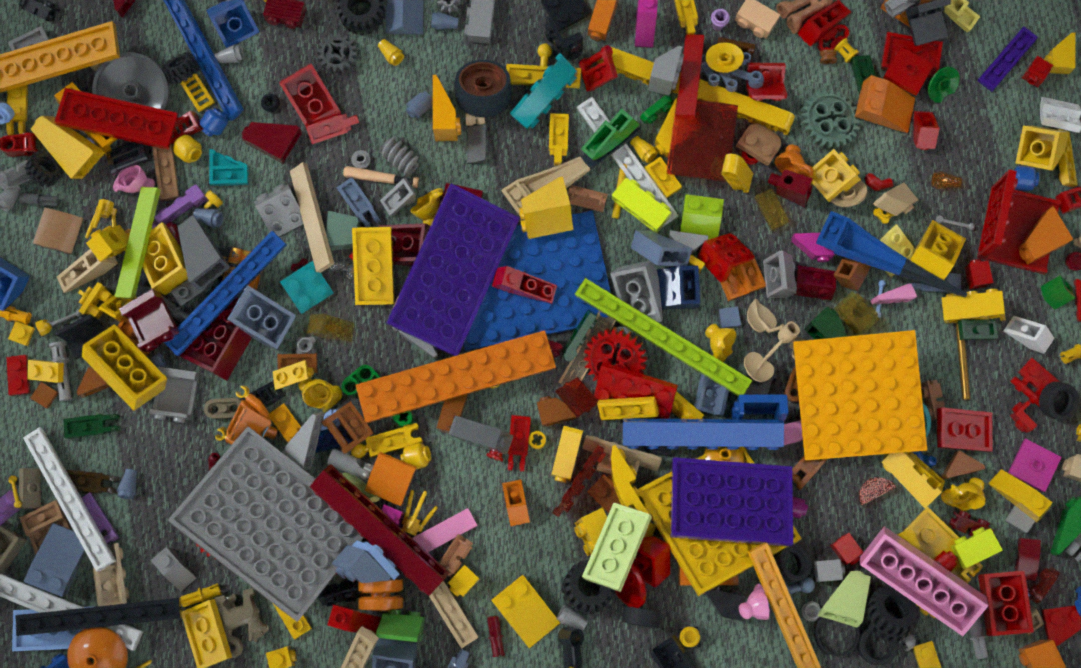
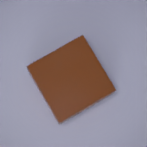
[30,382,59,409]

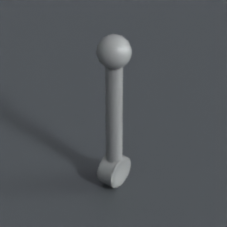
[936,216,975,231]

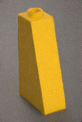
[31,116,105,179]

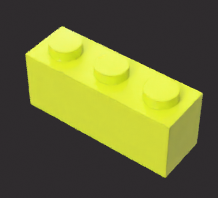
[612,178,671,233]

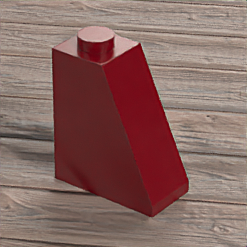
[241,122,302,164]

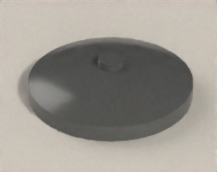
[92,52,170,110]

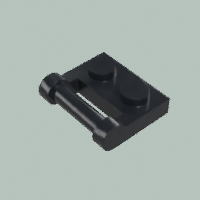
[106,142,149,176]

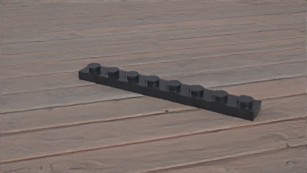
[15,598,182,636]

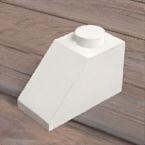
[1004,316,1054,354]

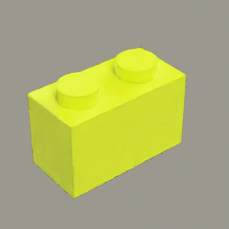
[950,527,1003,568]

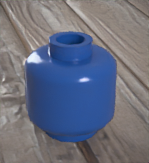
[200,107,228,137]
[1014,166,1039,191]

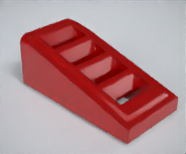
[171,110,203,144]
[1055,186,1081,214]

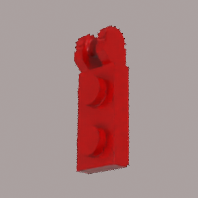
[508,415,531,472]

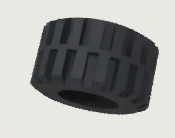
[337,0,385,35]
[562,560,615,615]
[864,585,920,642]

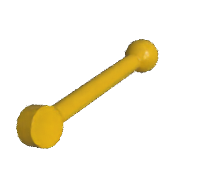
[8,476,22,508]

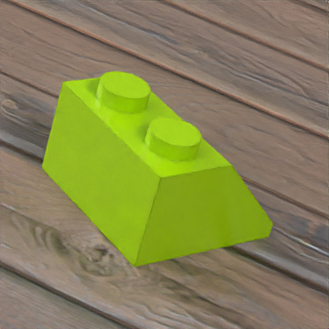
[680,194,724,240]

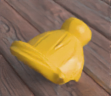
[410,188,444,226]
[705,324,736,362]
[298,378,343,413]
[941,477,985,511]

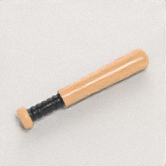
[343,166,419,188]

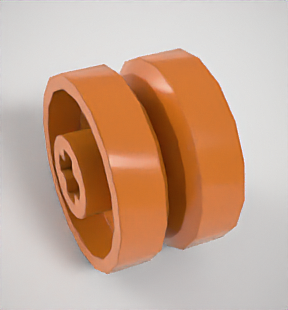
[358,579,403,611]

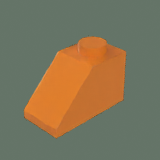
[502,479,530,526]

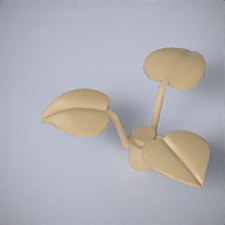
[744,299,806,382]

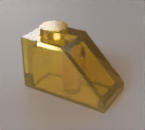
[307,313,355,342]

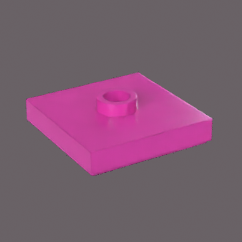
[1008,439,1062,492]

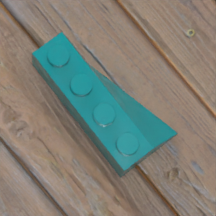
[510,53,577,130]

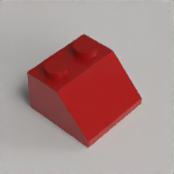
[633,536,670,588]

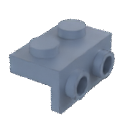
[694,374,729,416]

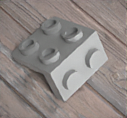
[254,184,303,236]

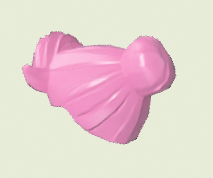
[113,165,155,193]
[739,583,770,620]

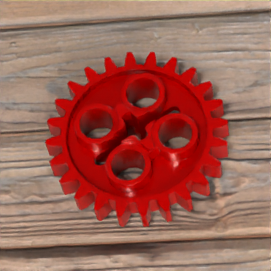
[583,327,647,381]

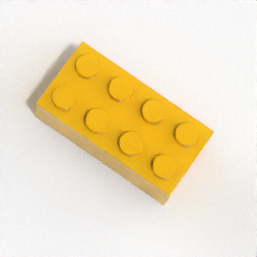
[82,324,167,411]

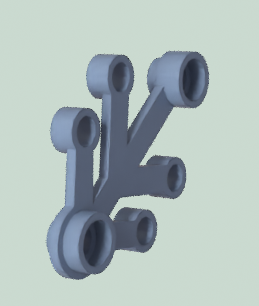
[701,52,764,92]

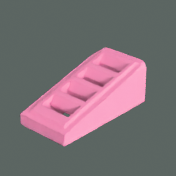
[871,283,917,305]

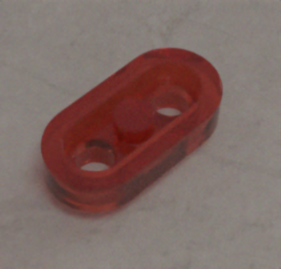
[1029,567,1060,604]

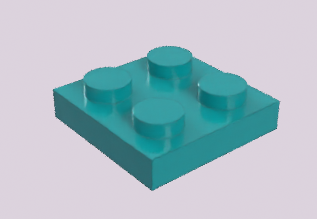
[280,261,333,314]

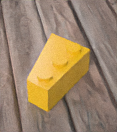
[942,289,1006,323]
[882,452,945,508]

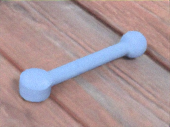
[873,280,886,319]

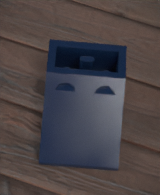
[656,266,700,310]

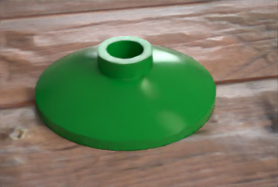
[928,66,960,103]

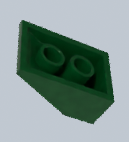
[804,306,847,340]

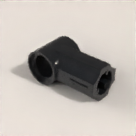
[558,627,584,668]

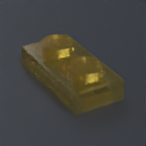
[754,188,789,231]

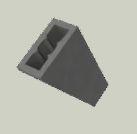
[178,215,231,291]

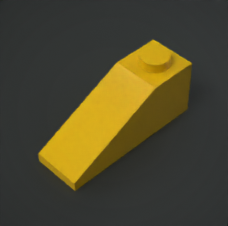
[988,469,1053,523]

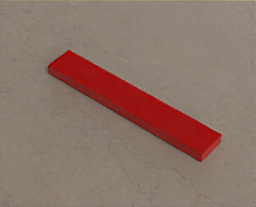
[676,34,705,120]

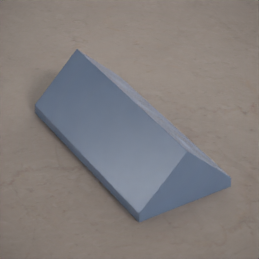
[386,0,424,34]

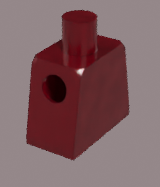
[768,170,813,208]

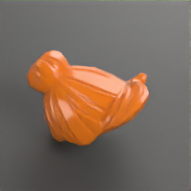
[774,144,814,178]

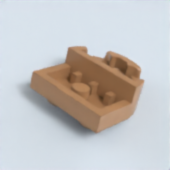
[736,123,781,166]

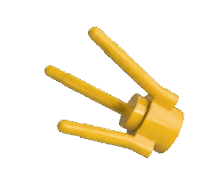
[85,199,117,239]
[401,490,438,536]

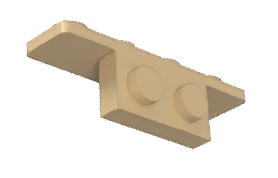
[583,435,662,477]
[93,543,129,606]

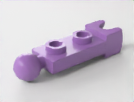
[151,185,208,230]

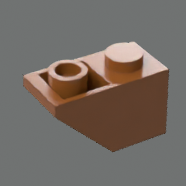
[834,258,871,291]

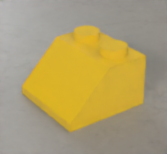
[1016,126,1069,170]

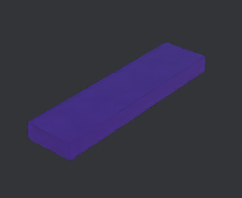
[977,26,1038,92]

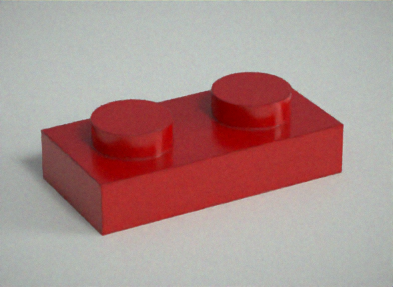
[6,355,30,396]

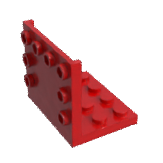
[977,169,1061,275]

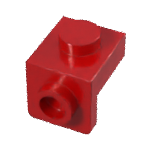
[1010,401,1037,433]

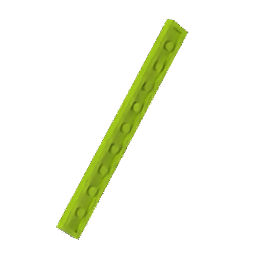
[575,278,752,396]

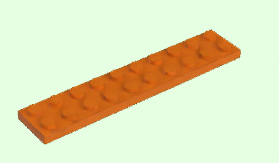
[356,330,556,423]

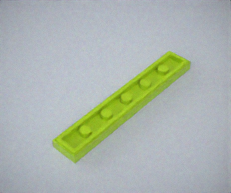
[115,187,161,300]

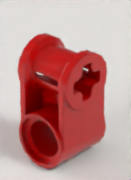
[0,133,38,157]

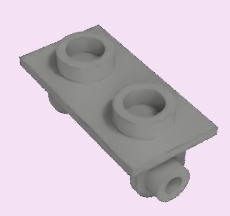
[0,160,30,191]

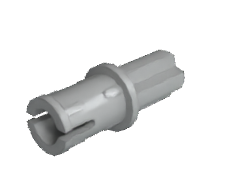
[970,617,988,659]

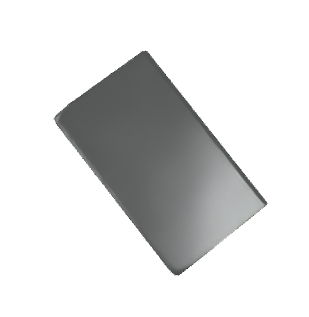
[467,124,487,164]

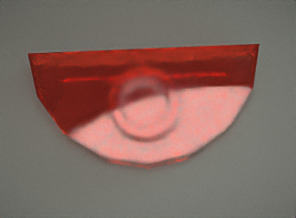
[858,477,896,506]

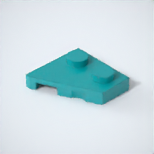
[209,149,249,186]

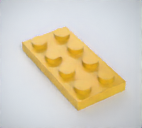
[352,227,395,305]

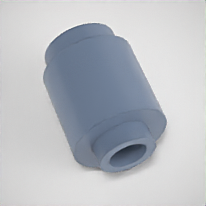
[406,91,433,119]

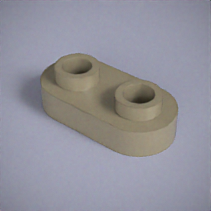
[204,398,241,419]

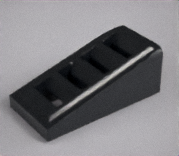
[240,380,285,408]

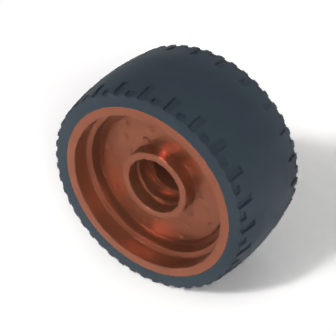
[454,59,511,118]

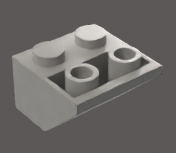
[648,46,684,96]

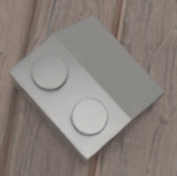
[763,251,797,298]

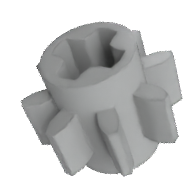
[437,0,461,16]

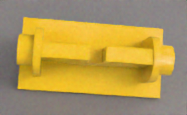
[273,360,314,390]

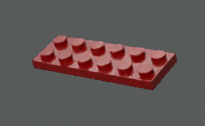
[54,88,178,150]

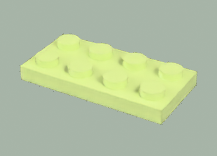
[582,503,652,592]

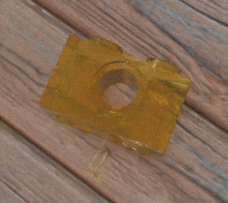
[834,291,880,335]

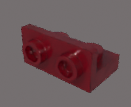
[794,265,836,300]

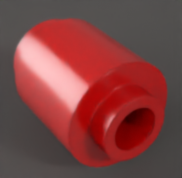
[933,550,958,572]

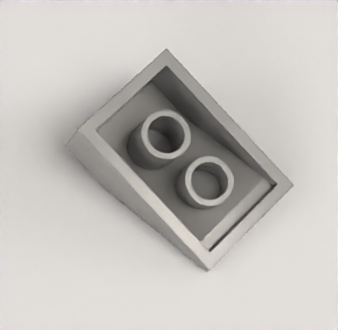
[610,260,663,322]

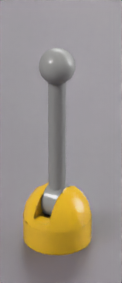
[35,310,83,336]

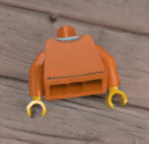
[215,385,277,445]

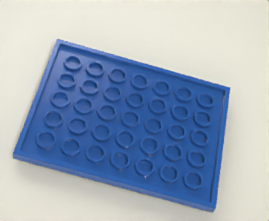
[463,211,611,351]

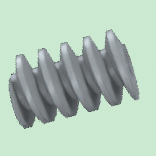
[378,136,419,177]

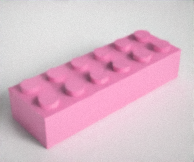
[860,526,988,636]

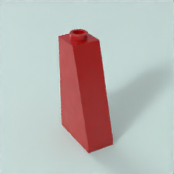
[327,605,381,635]

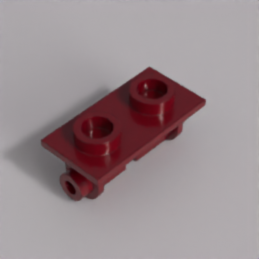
[949,510,994,536]

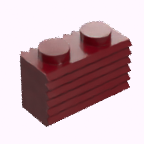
[263,0,307,29]

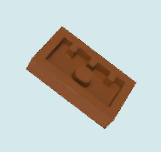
[587,474,621,513]

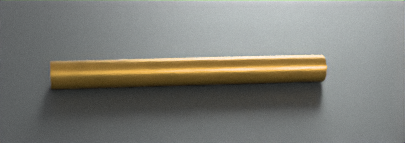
[956,323,970,400]

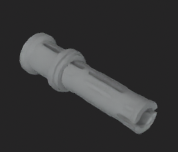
[49,341,72,402]

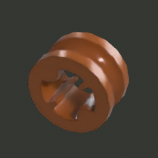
[820,50,837,64]

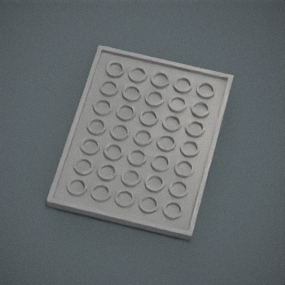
[168,426,363,622]

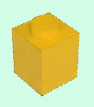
[448,565,480,597]

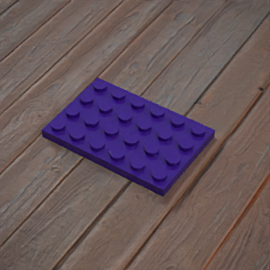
[671,457,793,546]

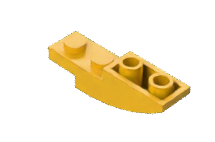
[610,445,651,514]

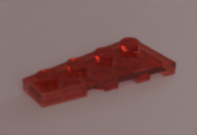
[552,443,607,518]

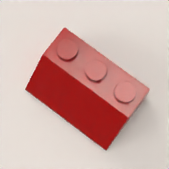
[978,571,1034,636]

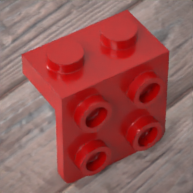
[746,63,787,101]
[697,233,755,282]

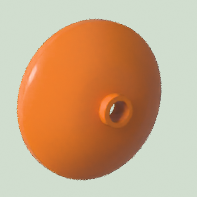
[67,627,128,668]

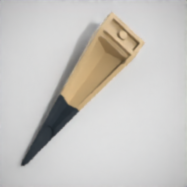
[501,128,642,216]

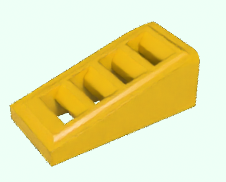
[180,74,215,113]

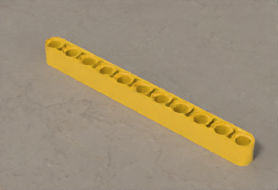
[597,47,795,135]

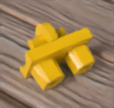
[78,282,113,319]

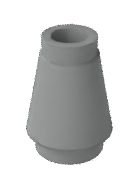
[215,44,244,64]
[0,186,22,212]
[557,605,588,631]

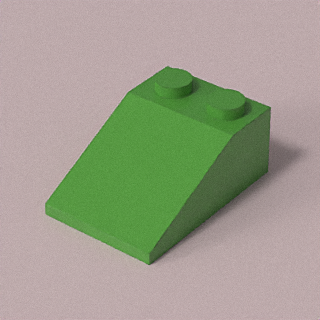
[376,609,425,642]

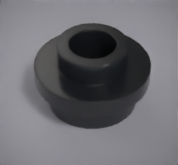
[261,94,280,112]

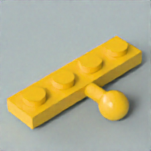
[506,43,581,89]

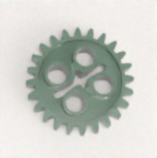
[799,89,861,150]

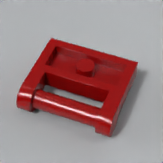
[579,45,618,91]

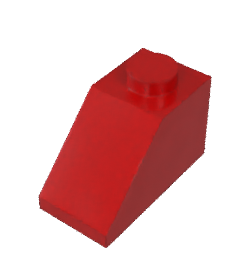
[914,111,940,150]

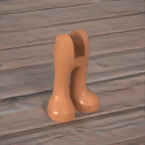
[776,0,833,34]

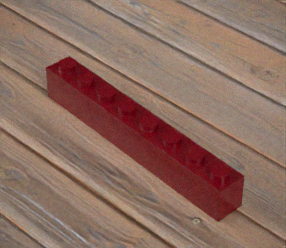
[309,464,450,596]

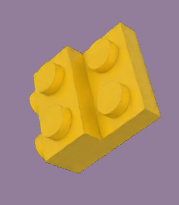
[812,149,861,202]

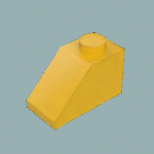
[1044,33,1076,74]

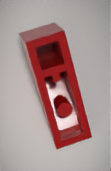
[798,0,851,47]

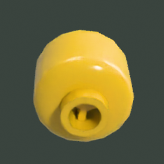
[173,135,202,163]
[400,443,431,469]

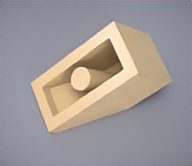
[873,182,918,216]

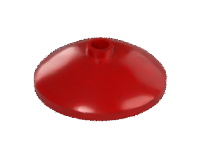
[615,562,647,608]

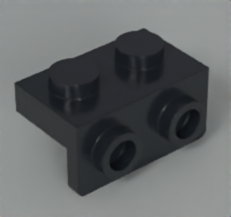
[650,634,698,668]

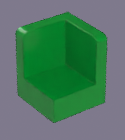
[1040,275,1075,309]

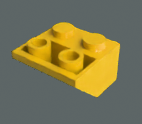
[574,507,607,556]

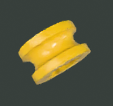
[529,431,546,449]

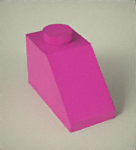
[791,233,835,262]

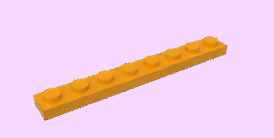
[747,542,821,668]

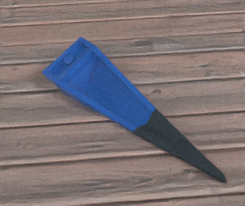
[816,211,968,297]

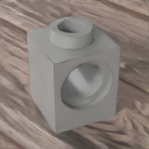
[813,559,845,582]

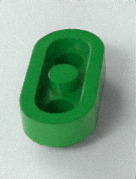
[640,95,673,124]

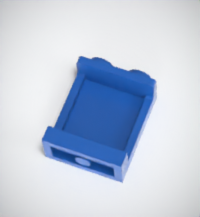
[731,395,788,422]

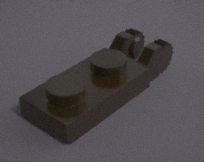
[66,470,120,494]

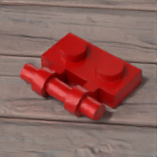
[1010,358,1060,407]

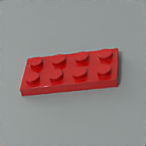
[594,362,678,419]

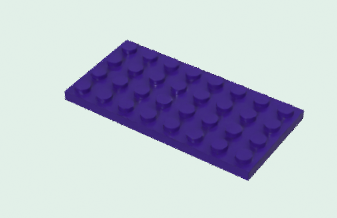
[386,183,520,356]

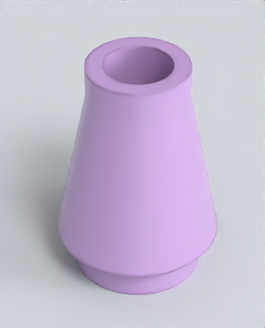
[711,9,730,31]

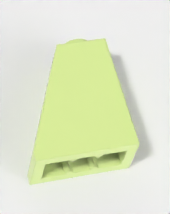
[818,571,871,627]

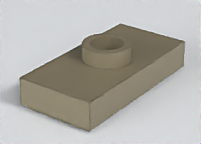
[19,468,41,509]

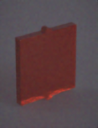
[555,377,598,418]

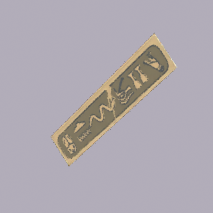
[558,311,616,390]

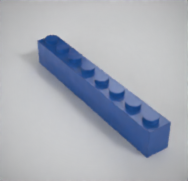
[623,418,784,450]

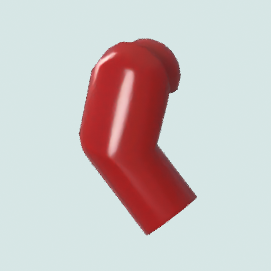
[864,173,893,191]

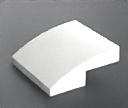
[1040,97,1081,133]

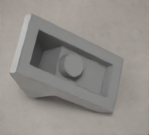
[380,178,416,216]

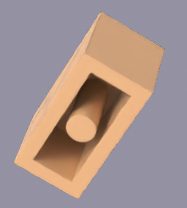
[735,0,780,39]

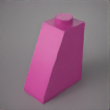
[635,0,658,48]

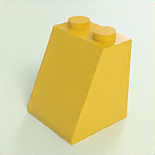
[519,176,573,239]

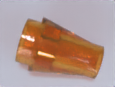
[931,171,962,190]

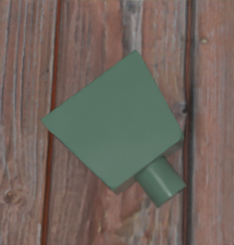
[326,211,360,251]

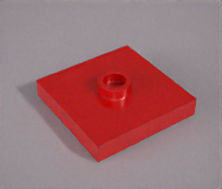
[883,47,934,96]

